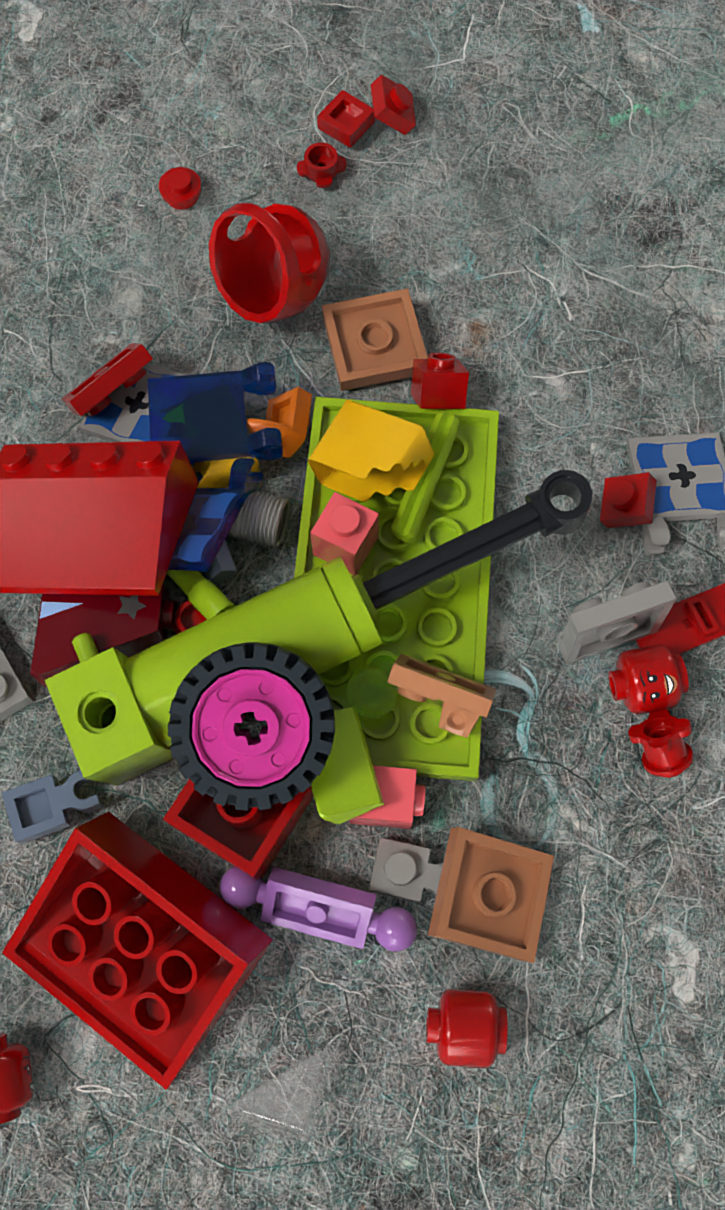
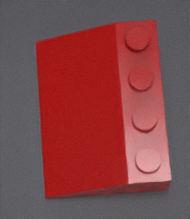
[0,441,199,596]
[2,811,273,1090]

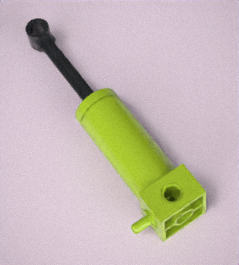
[45,470,593,786]

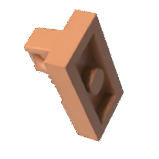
[387,653,496,738]

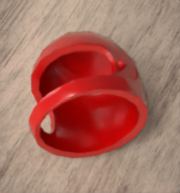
[208,203,330,323]

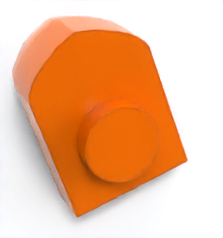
[246,386,312,458]

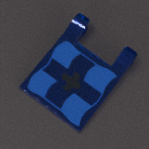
[168,458,265,572]

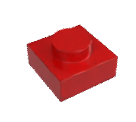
[370,74,416,135]
[317,90,375,148]
[600,472,657,528]

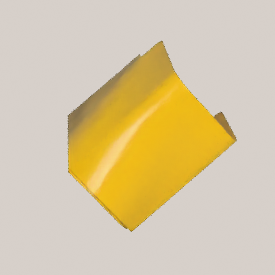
[308,399,435,502]

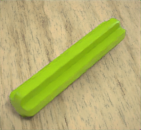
[391,412,460,543]

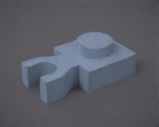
[2,770,104,845]

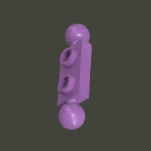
[220,866,417,952]

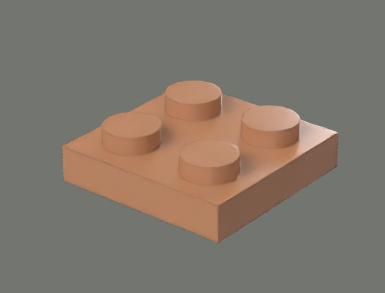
[321,288,428,391]
[428,827,554,963]

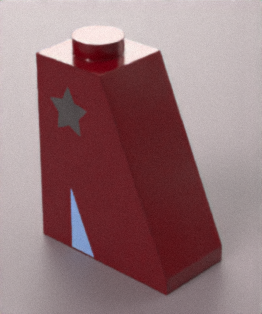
[30,584,177,687]

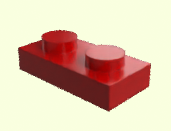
[61,343,153,417]

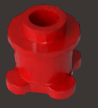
[628,709,694,778]

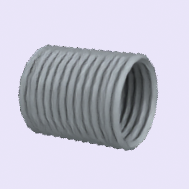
[216,484,290,548]

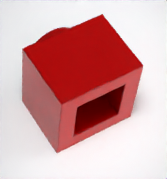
[411,352,469,409]

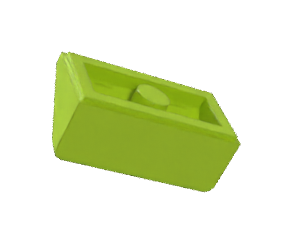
[311,707,384,825]

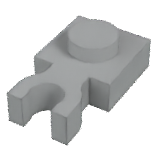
[369,838,443,903]

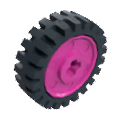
[168,642,335,811]

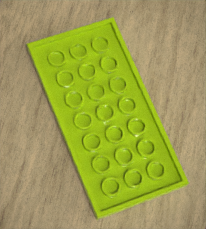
[294,397,499,782]

